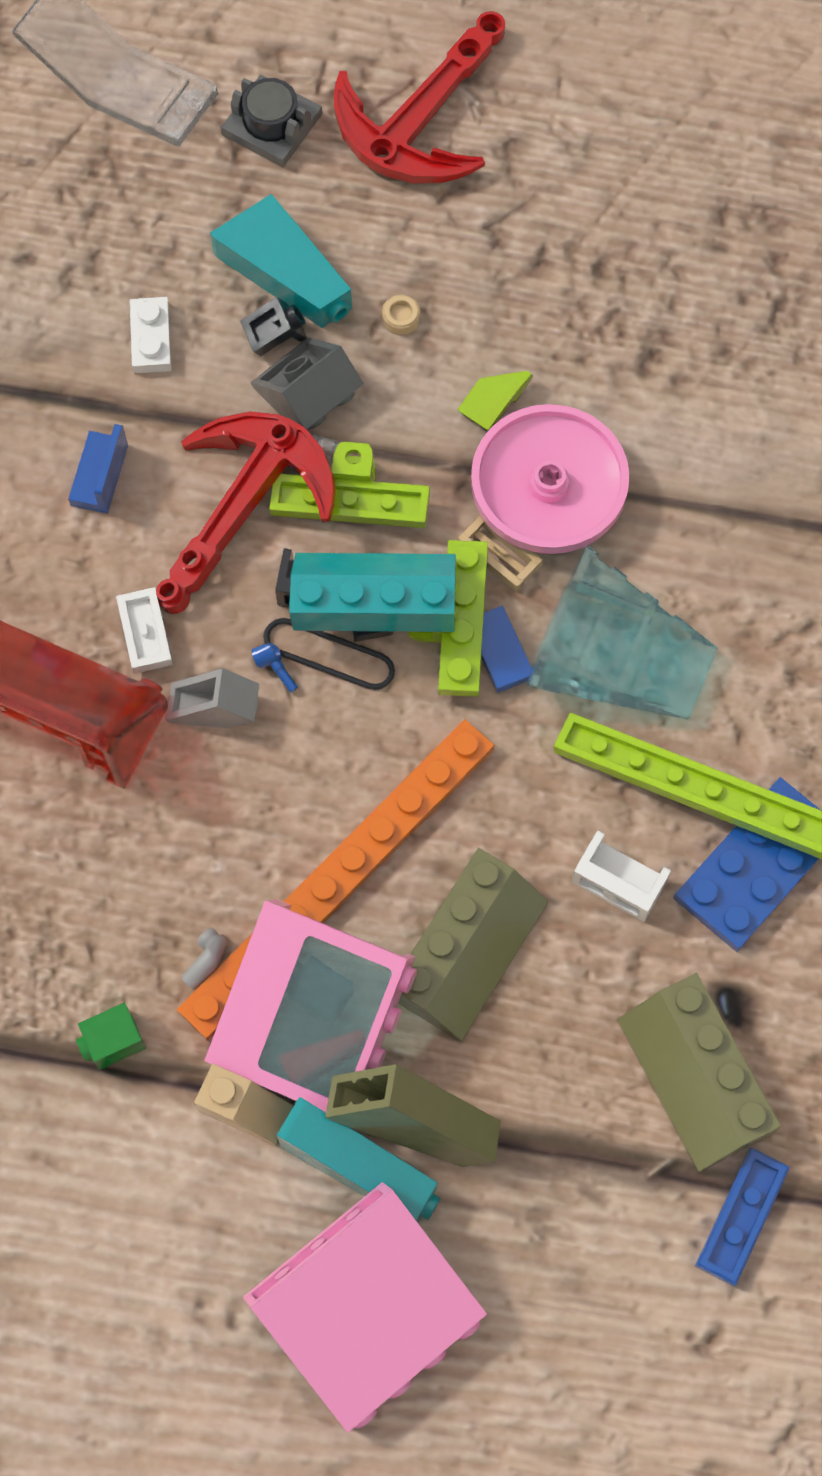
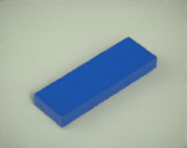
[694,1147,790,1287]

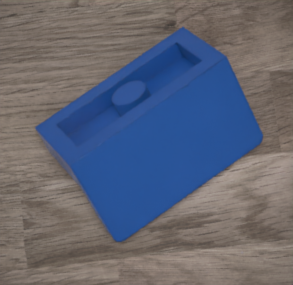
[68,424,128,514]

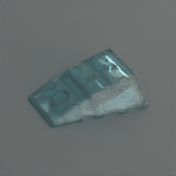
[527,545,718,720]

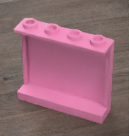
[243,1182,487,1433]

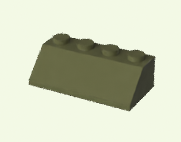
[398,848,548,1042]
[617,973,781,1173]

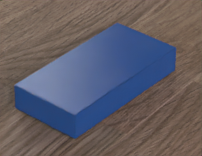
[481,605,534,693]

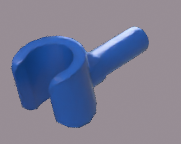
[252,643,298,693]

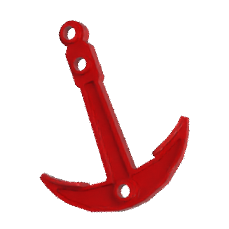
[334,11,505,184]
[156,411,336,614]

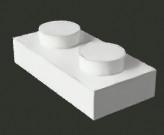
[130,297,172,374]
[116,587,173,674]

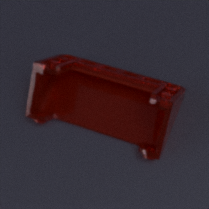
[0,620,168,789]

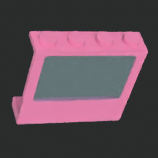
[204,899,417,1112]

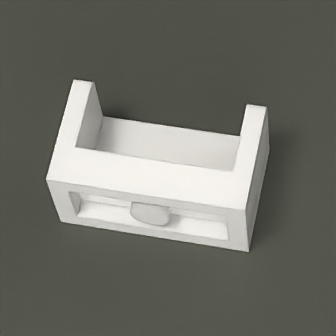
[572,830,672,922]

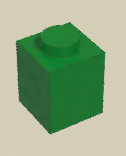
[76,1002,147,1070]

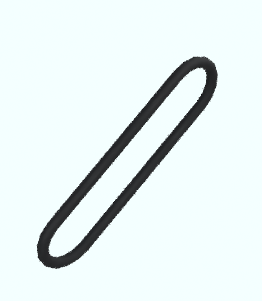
[263,618,395,690]

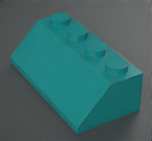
[289,553,456,632]

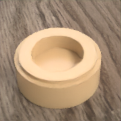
[382,295,420,335]

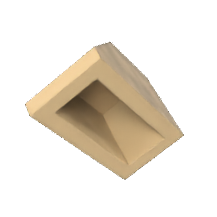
[194,1063,293,1146]

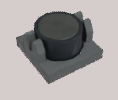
[221,74,323,167]

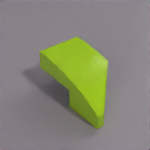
[457,371,533,431]

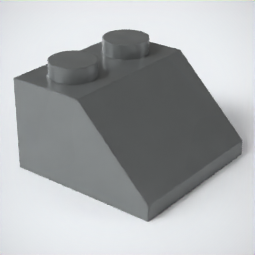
[250,337,364,430]

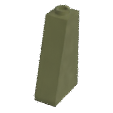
[325,1064,501,1167]

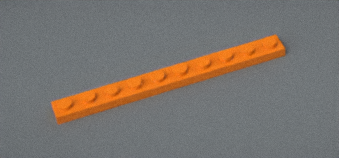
[176,719,494,1041]

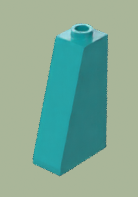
[210,194,352,328]
[277,1097,441,1222]

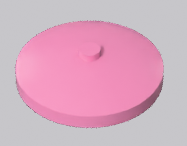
[471,404,629,554]

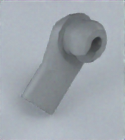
[181,928,227,990]

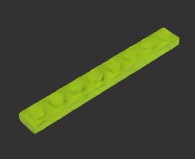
[553,712,822,859]

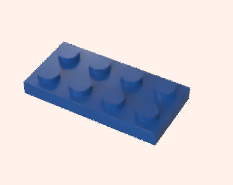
[673,777,822,952]

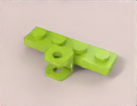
[269,442,431,528]
[407,540,488,697]

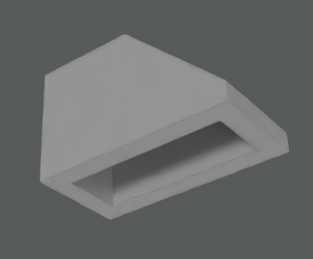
[166,668,260,728]

